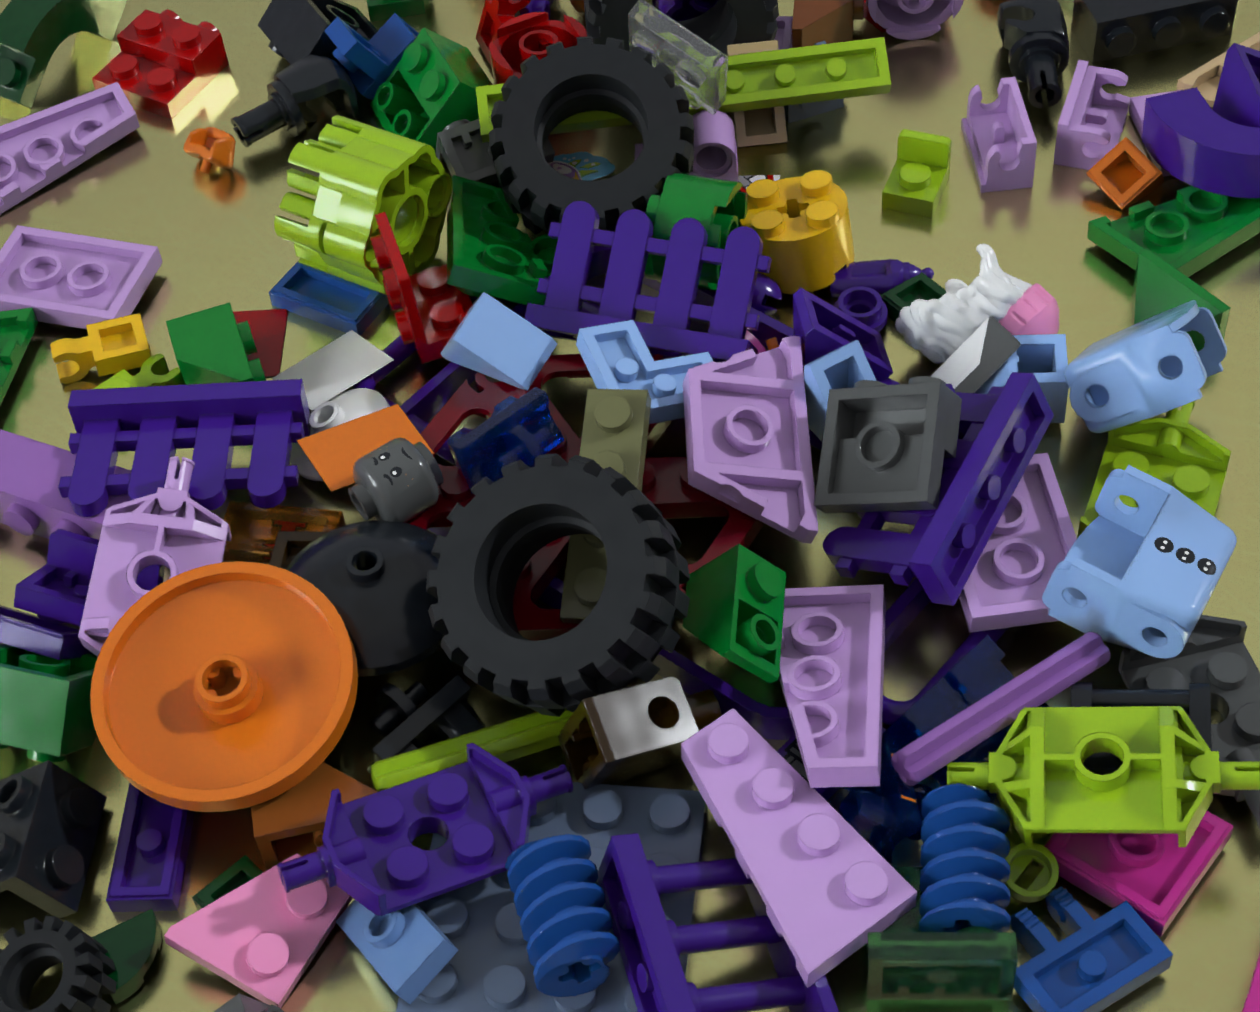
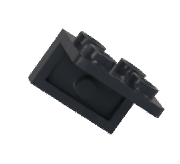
[0,760,107,919]

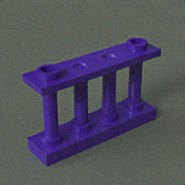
[597,833,839,1012]

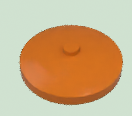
[90,561,358,812]

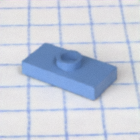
[336,900,459,1004]

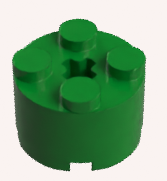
[644,173,747,292]

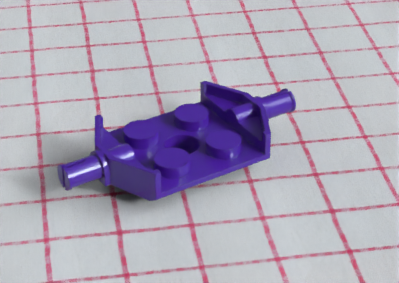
[277,743,573,916]

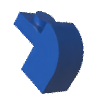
[324,13,419,100]

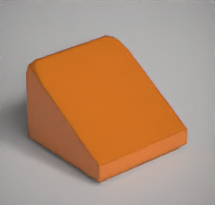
[1086,137,1164,211]

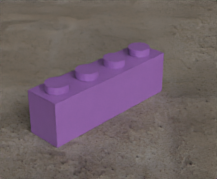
[0,429,131,540]

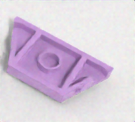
[683,336,818,544]

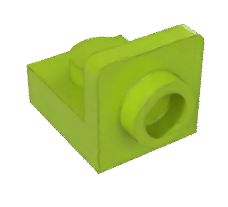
[882,129,952,218]

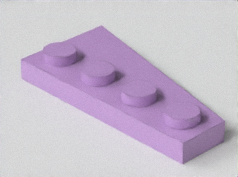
[0,82,140,215]
[779,584,886,788]
[681,708,917,988]

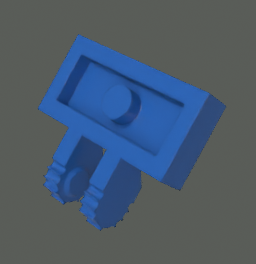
[1010,886,1173,1012]

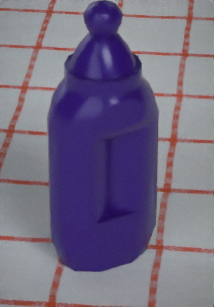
[830,259,934,298]

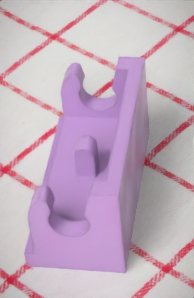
[1053,60,1130,170]
[961,77,1037,193]

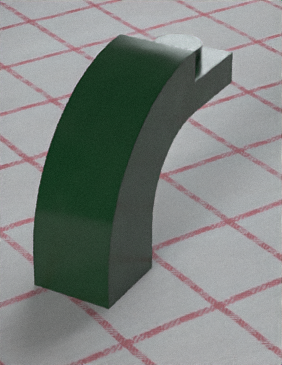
[0,0,128,108]

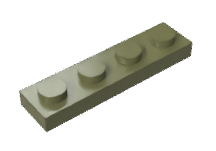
[560,389,651,624]

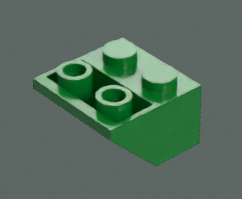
[370,27,493,154]

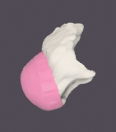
[895,243,1059,363]

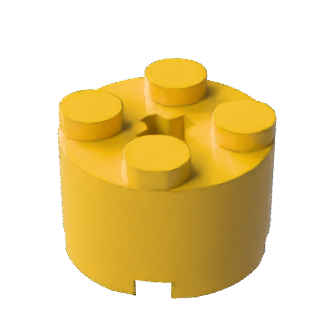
[739,170,855,294]

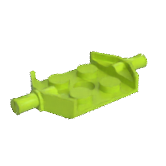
[1077,401,1231,538]
[947,706,1260,847]

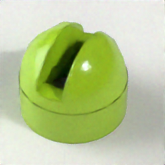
[1004,843,1059,903]

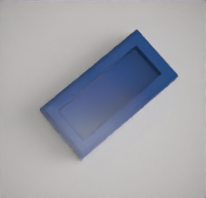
[269,260,389,336]

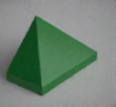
[1132,248,1231,351]

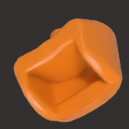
[183,127,236,174]

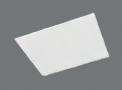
[272,330,394,411]

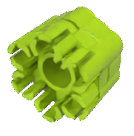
[274,115,453,295]

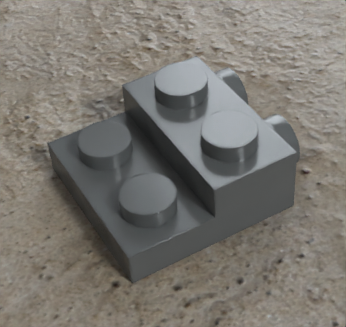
[814,376,962,513]

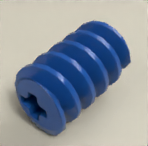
[919,783,1011,945]
[505,834,620,997]

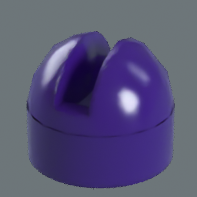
[751,273,782,316]

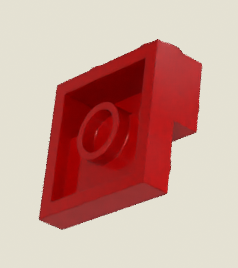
[92,9,229,119]

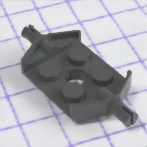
[1118,615,1260,830]

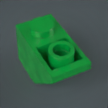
[166,302,266,385]
[682,544,786,684]

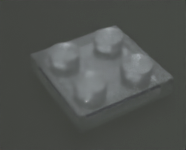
[628,0,728,115]

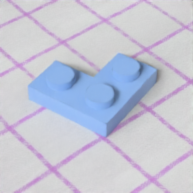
[576,320,713,424]

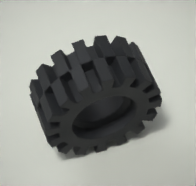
[0,916,117,1012]

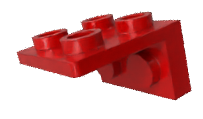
[370,212,473,364]

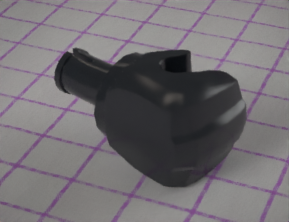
[997,0,1069,108]
[231,54,359,148]

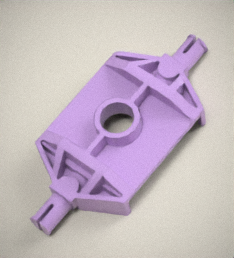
[78,456,232,657]

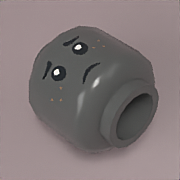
[348,438,444,523]

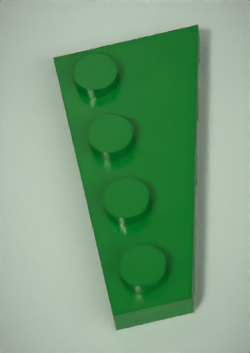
[447,175,548,305]

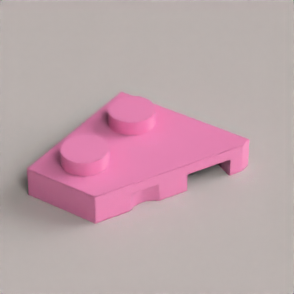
[164,853,352,1008]

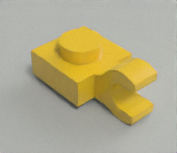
[50,313,151,384]

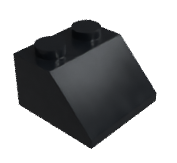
[258,0,378,67]

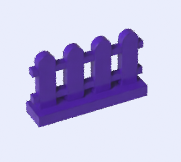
[524,201,772,362]
[823,372,1054,606]
[58,379,311,517]

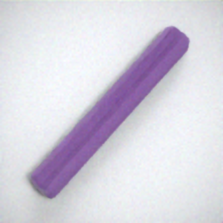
[891,632,1111,786]

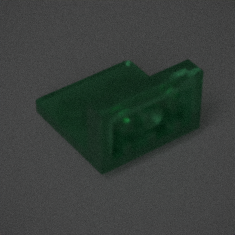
[865,867,1018,1000]

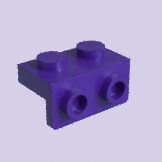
[14,529,165,627]

